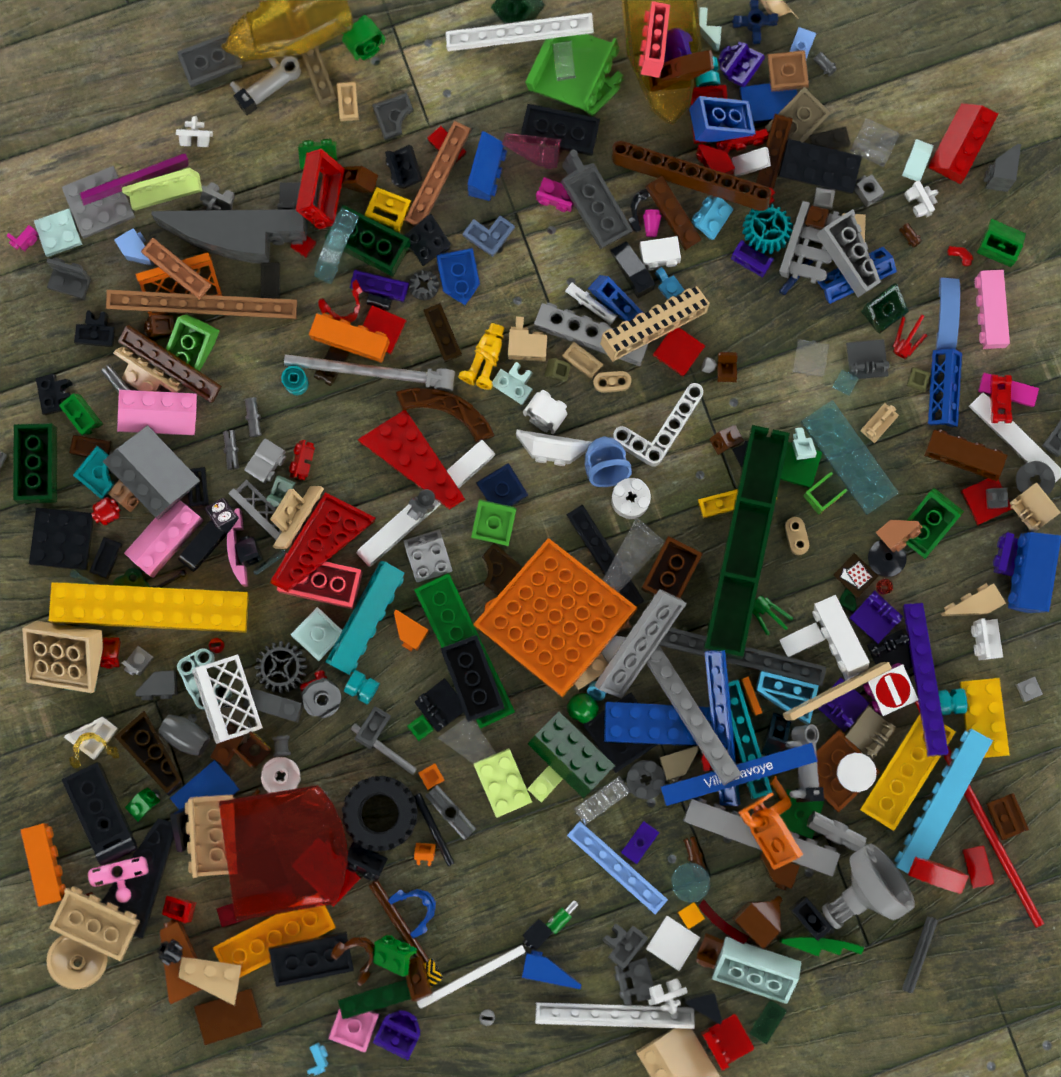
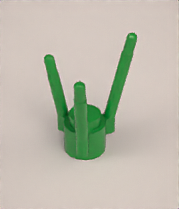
[753,595,793,635]

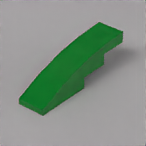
[779,936,864,956]

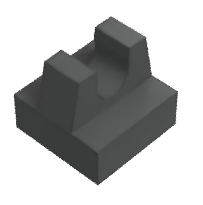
[986,488,1008,509]

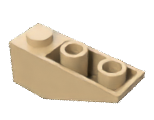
[941,583,1006,616]

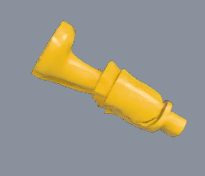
[458,323,505,390]

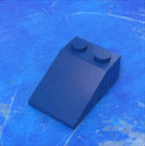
[689,96,755,142]

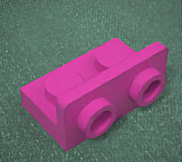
[536,177,574,212]

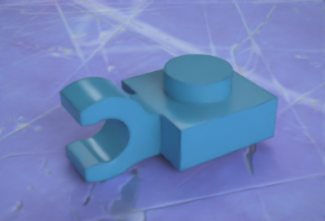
[655,267,685,300]

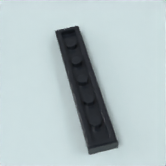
[566,504,644,606]

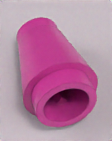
[643,209,662,238]

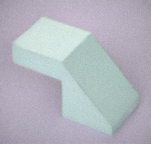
[698,7,721,51]
[902,139,933,181]

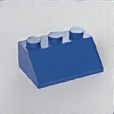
[467,131,507,201]

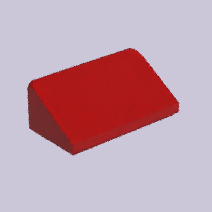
[962,845,994,888]

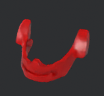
[318,280,363,323]

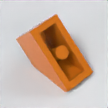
[394,610,430,651]

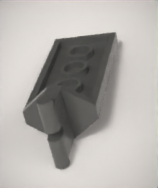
[561,150,633,250]

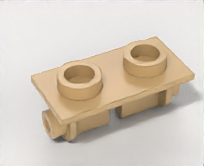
[860,403,899,443]

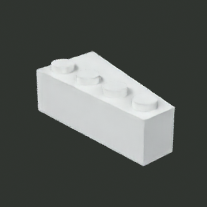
[812,595,870,681]

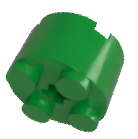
[342,15,386,61]

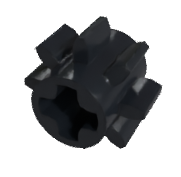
[158,939,183,966]

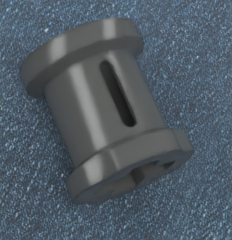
[272,735,291,757]

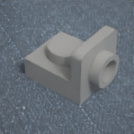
[122,646,154,676]

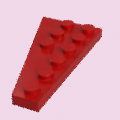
[357,410,465,510]
[271,492,376,592]

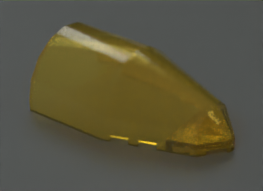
[221,0,353,61]
[620,0,702,124]

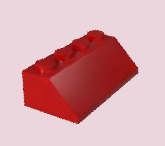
[927,103,999,185]

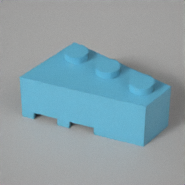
[755,671,819,725]

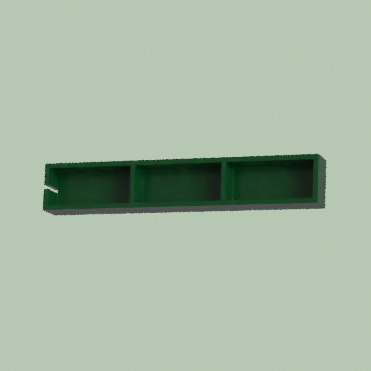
[703,425,790,660]

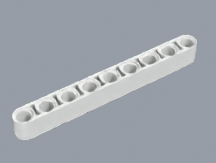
[356,440,495,567]

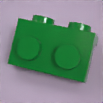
[298,139,338,169]
[373,935,417,977]

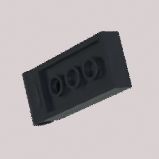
[61,762,138,866]

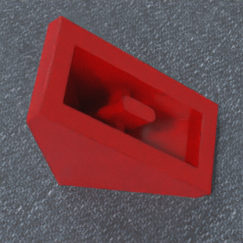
[162,896,196,923]

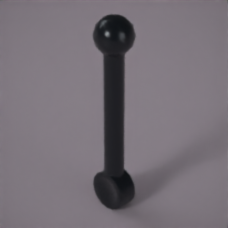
[152,570,187,588]

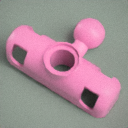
[88,856,149,903]

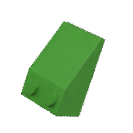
[166,314,220,371]

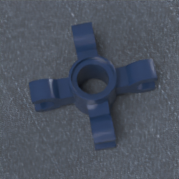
[732,0,778,44]

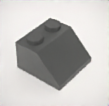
[983,144,1021,192]

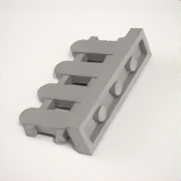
[779,201,841,284]

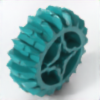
[742,204,793,254]

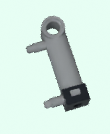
[230,54,301,116]
[786,724,824,803]

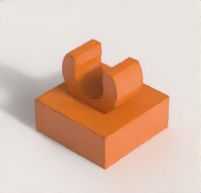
[414,843,436,866]

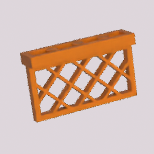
[136,252,223,316]

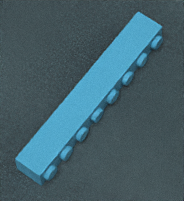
[894,729,993,873]

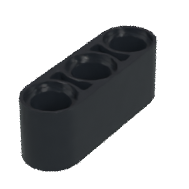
[178,520,227,572]

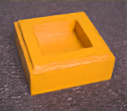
[677,902,705,929]

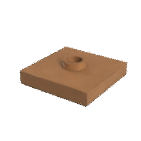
[767,50,809,92]

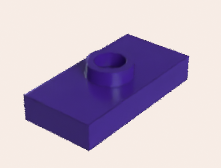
[621,821,660,864]

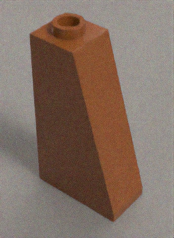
[160,919,202,1005]

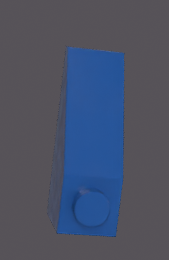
[588,275,642,321]
[522,950,581,989]

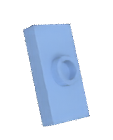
[789,27,816,59]

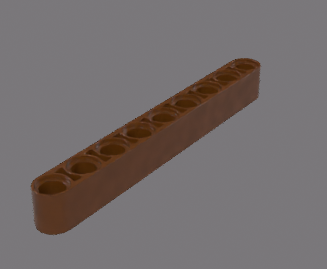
[612,141,771,211]

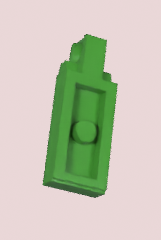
[584,71,624,117]

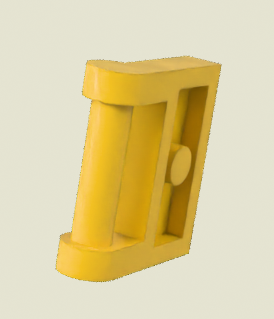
[364,187,411,233]

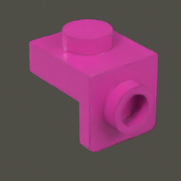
[6,225,38,252]

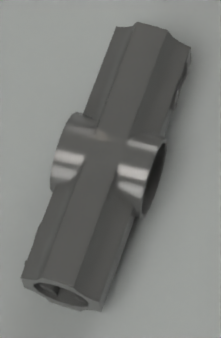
[425,785,476,840]

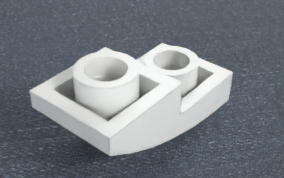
[779,623,825,657]

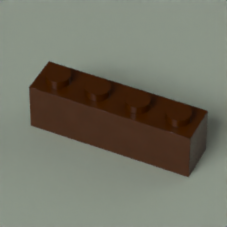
[924,430,1008,481]

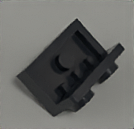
[385,145,423,189]
[342,842,388,881]

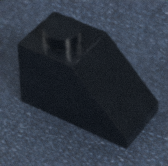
[235,536,264,567]
[761,712,791,756]
[789,896,833,941]

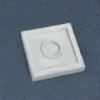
[646,916,700,971]

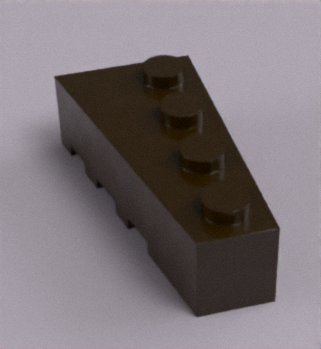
[115,711,183,796]

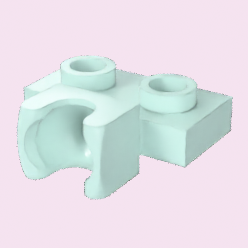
[492,362,533,405]

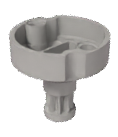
[822,844,915,929]

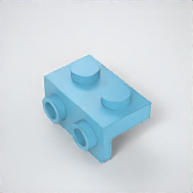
[691,195,734,240]

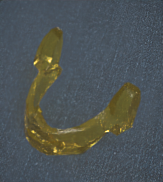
[69,732,120,769]

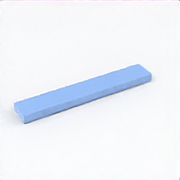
[567,821,668,914]

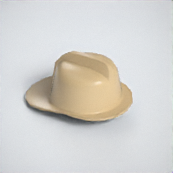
[761,0,798,18]

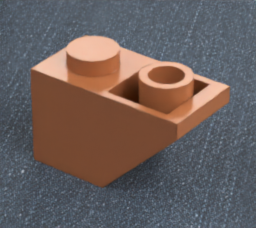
[876,520,923,553]

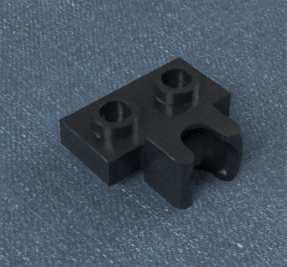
[74,310,115,347]
[36,374,73,416]

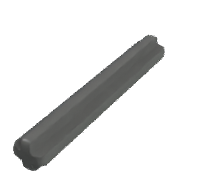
[902,917,938,993]

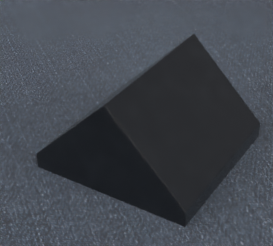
[683,990,722,1024]

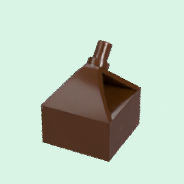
[731,896,783,949]

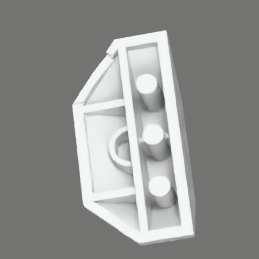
[516,430,592,466]

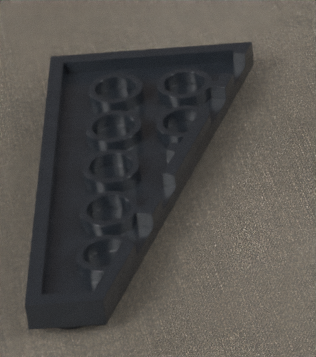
[101,818,174,939]

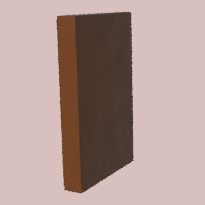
[194,988,263,1045]

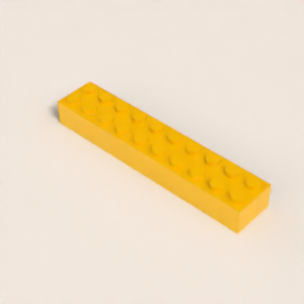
[49,582,249,633]

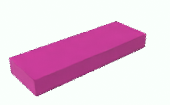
[978,373,1039,407]

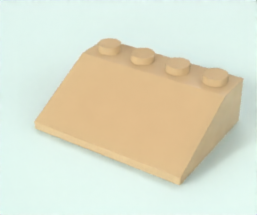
[22,621,103,693]
[636,1028,720,1077]

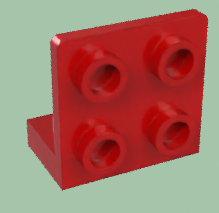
[701,1014,754,1071]

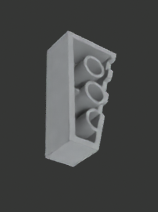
[816,209,881,297]

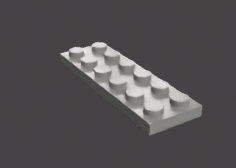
[594,589,687,699]

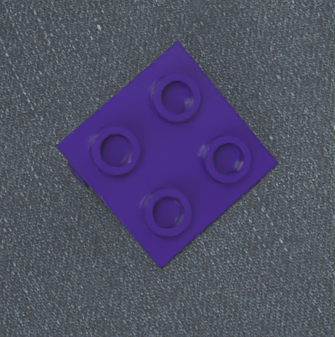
[849,590,903,644]
[818,678,870,732]

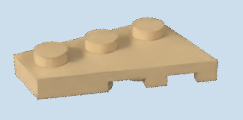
[179,957,241,1006]

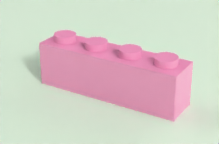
[975,270,1010,349]

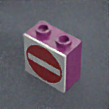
[863,663,918,716]

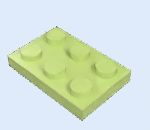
[473,748,532,818]

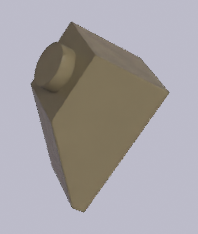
[659,746,699,783]

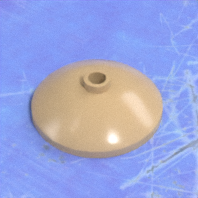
[47,935,108,989]

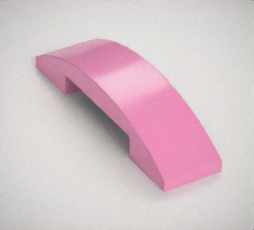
[227,508,248,587]

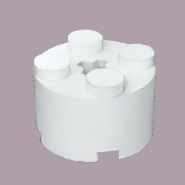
[523,390,567,434]
[611,478,651,519]

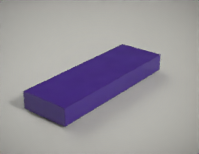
[350,269,409,302]

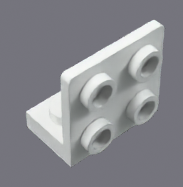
[971,618,1003,660]

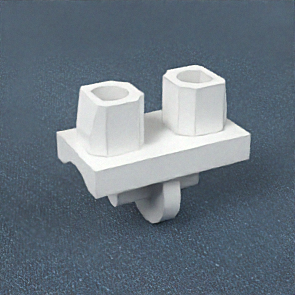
[176,116,213,147]
[904,180,939,217]
[648,978,688,1014]

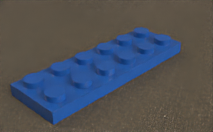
[604,702,712,746]

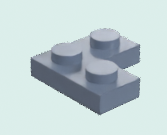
[463,216,515,257]

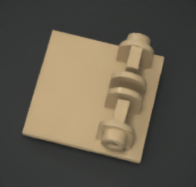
[1010,482,1061,533]

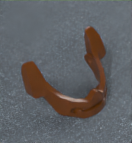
[331,937,374,986]

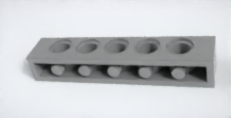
[534,303,649,367]

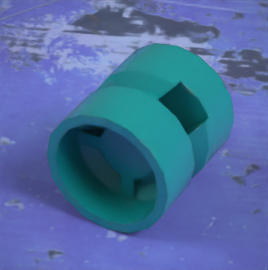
[695,56,720,87]
[281,366,309,395]
[344,670,380,705]
[938,688,967,716]

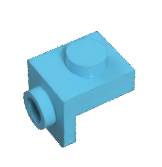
[307,1042,328,1076]

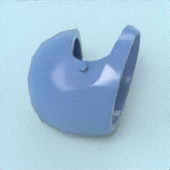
[585,436,632,487]

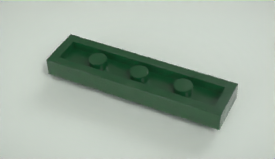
[338,980,411,1020]

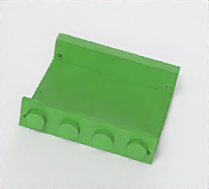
[525,34,619,112]

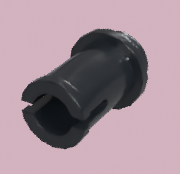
[367,293,392,310]

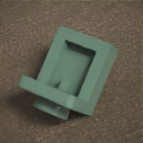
[266,475,296,507]

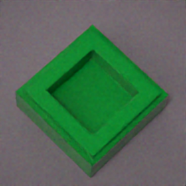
[407,714,434,741]

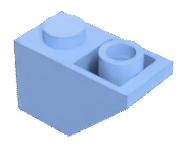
[114,228,155,266]

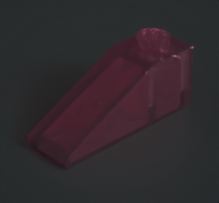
[502,133,561,169]

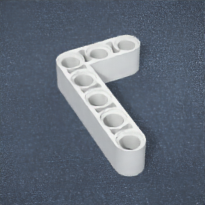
[613,383,703,467]

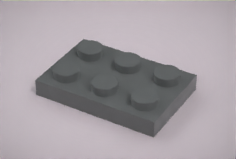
[177,32,243,87]

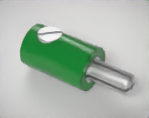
[546,901,578,934]

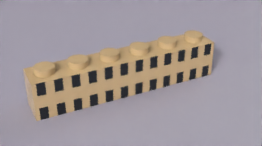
[600,286,710,362]

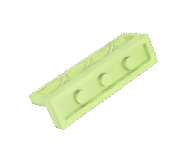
[122,168,202,211]

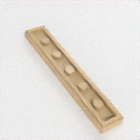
[783,662,891,720]

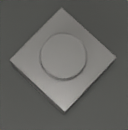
[1015,677,1043,702]

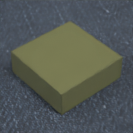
[906,367,931,392]

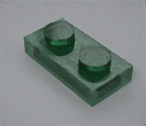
[749,999,787,1045]

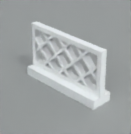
[192,655,262,744]

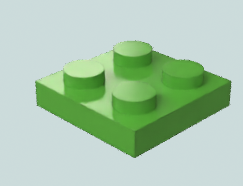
[471,500,517,546]

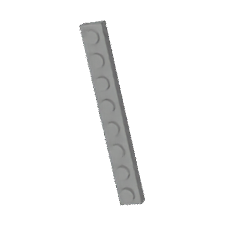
[646,645,741,786]

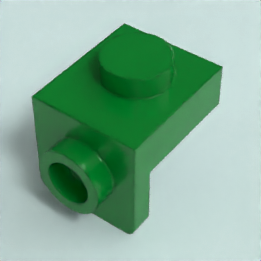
[125,787,160,822]

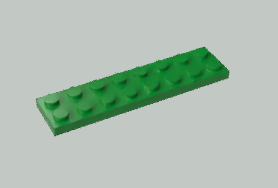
[414,573,515,729]

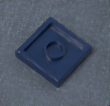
[476,463,528,506]

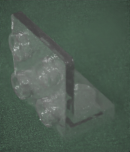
[850,118,899,167]

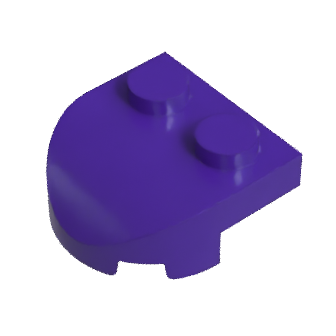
[664,28,693,62]
[718,42,765,87]
[373,1010,420,1061]

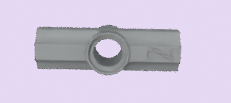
[807,811,866,852]

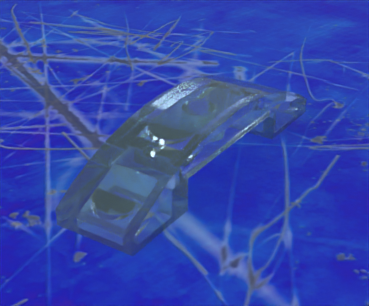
[314,208,359,284]

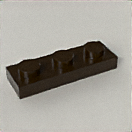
[423,303,462,362]

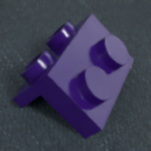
[993,532,1018,577]

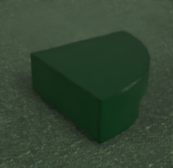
[838,588,857,613]

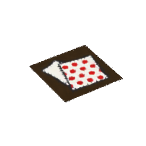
[833,553,878,598]

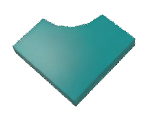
[73,446,115,500]

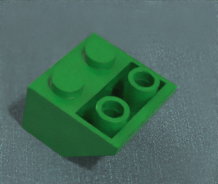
[976,219,1026,267]

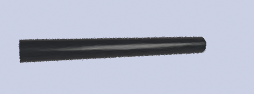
[414,793,455,867]

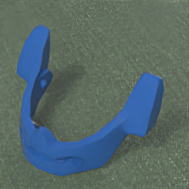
[388,889,436,938]

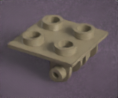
[845,706,895,760]

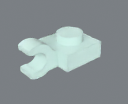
[792,427,817,460]

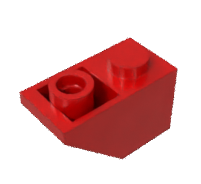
[696,144,735,175]

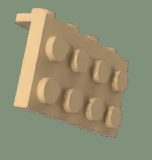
[185,795,238,878]
[49,886,140,961]

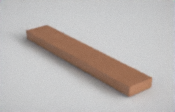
[404,121,471,226]

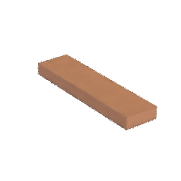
[141,238,212,300]

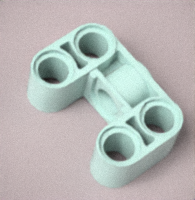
[177,648,232,710]

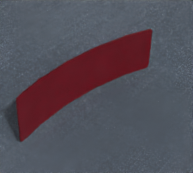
[698,899,749,944]

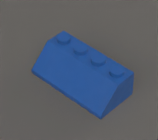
[1008,532,1061,613]

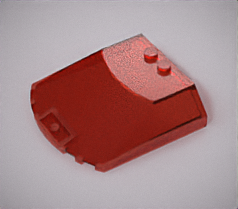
[219,785,347,921]

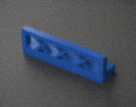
[817,247,897,304]
[928,348,962,427]

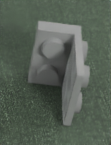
[404,529,453,582]

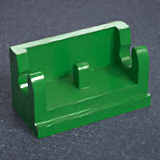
[59,394,103,435]

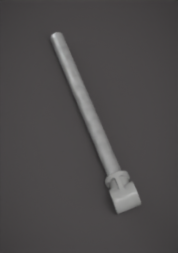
[284,354,455,392]

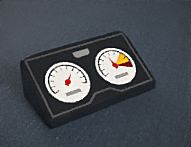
[205,497,239,533]

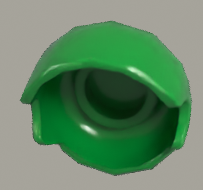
[567,693,599,723]

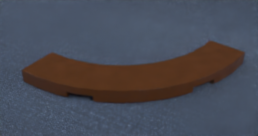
[396,388,494,443]

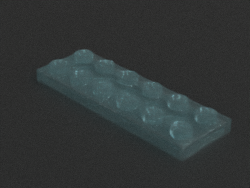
[801,400,899,515]

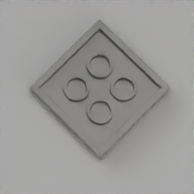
[62,166,136,239]

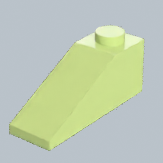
[527,766,563,803]

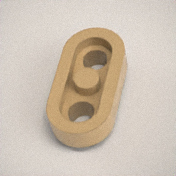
[593,371,631,393]
[785,517,809,555]

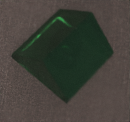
[861,283,909,334]

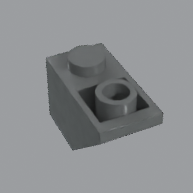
[135,671,178,700]

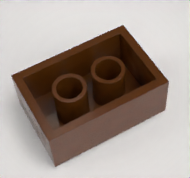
[641,536,703,598]

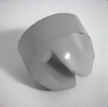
[701,357,717,373]
[479,1009,495,1026]

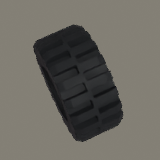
[342,776,418,851]

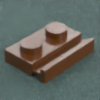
[986,793,1029,840]

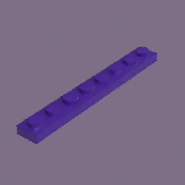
[903,603,949,757]

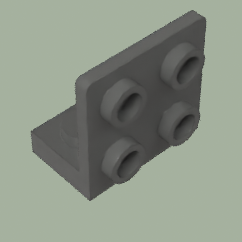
[46,258,91,300]

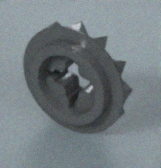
[409,270,439,300]

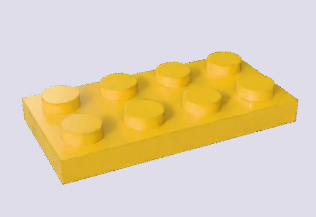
[959,678,1010,758]

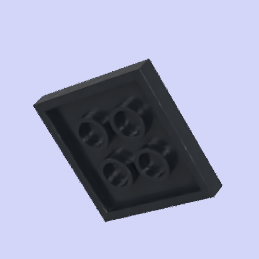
[29,508,94,571]
[583,692,658,773]

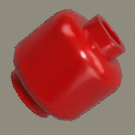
[91,497,121,526]

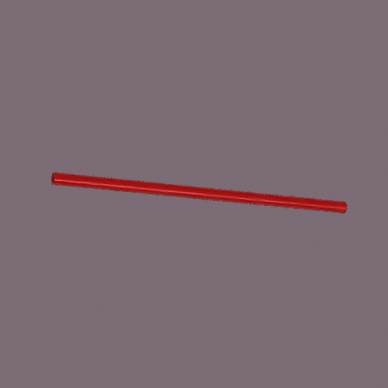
[914,697,1044,928]

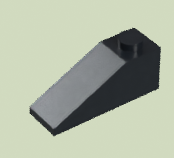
[610,241,655,298]

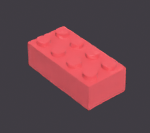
[277,553,363,609]

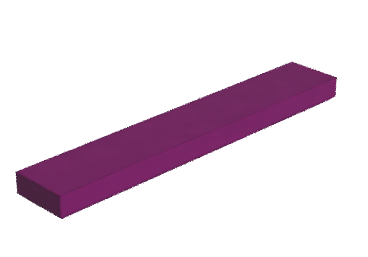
[80,153,188,206]

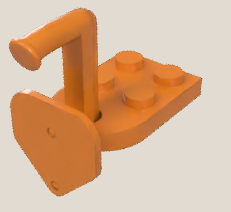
[738,776,803,870]

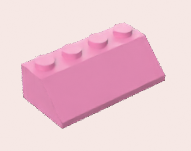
[117,390,197,435]
[124,500,204,578]

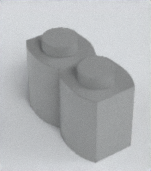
[244,438,286,484]

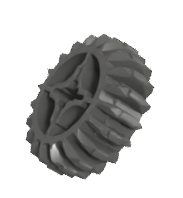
[255,641,308,694]

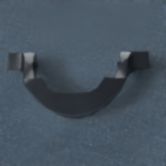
[628,189,651,233]

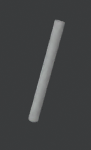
[350,724,417,775]

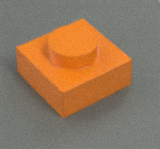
[419,763,445,790]

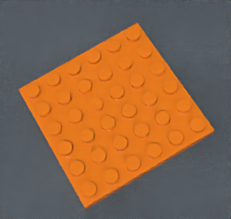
[473,538,638,698]

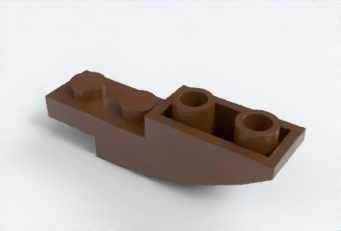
[649,50,714,93]

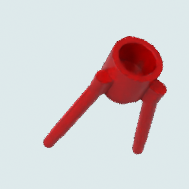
[892,315,927,359]

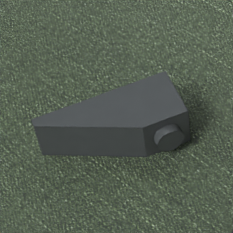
[243,688,304,723]

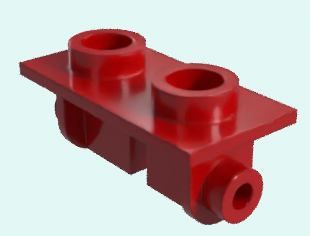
[289,440,315,481]

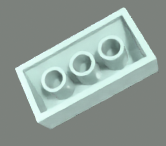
[712,937,801,1004]

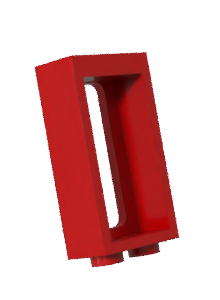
[296,149,345,229]

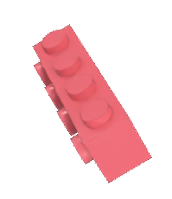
[638,1,670,78]

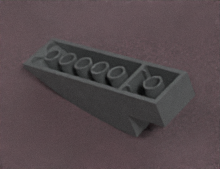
[151,209,308,264]

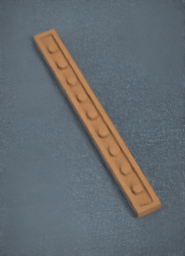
[106,290,298,319]

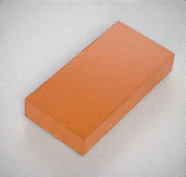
[740,677,762,716]

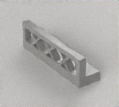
[228,479,300,540]

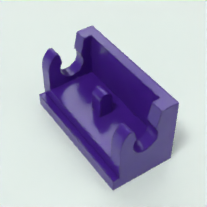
[731,240,774,278]

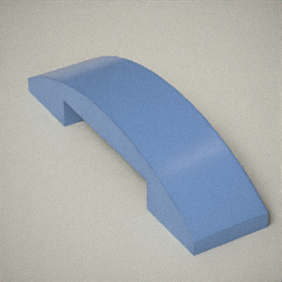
[936,278,960,350]

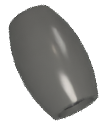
[159,715,210,756]

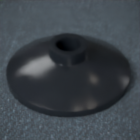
[868,540,907,577]

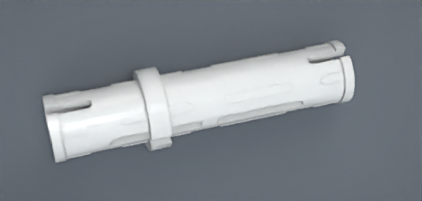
[565,282,617,325]

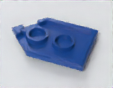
[436,248,480,306]

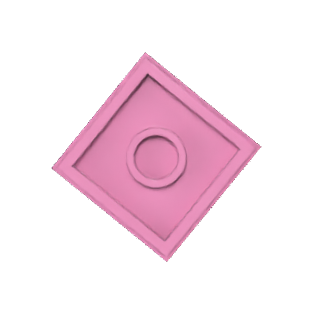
[328,1008,379,1053]

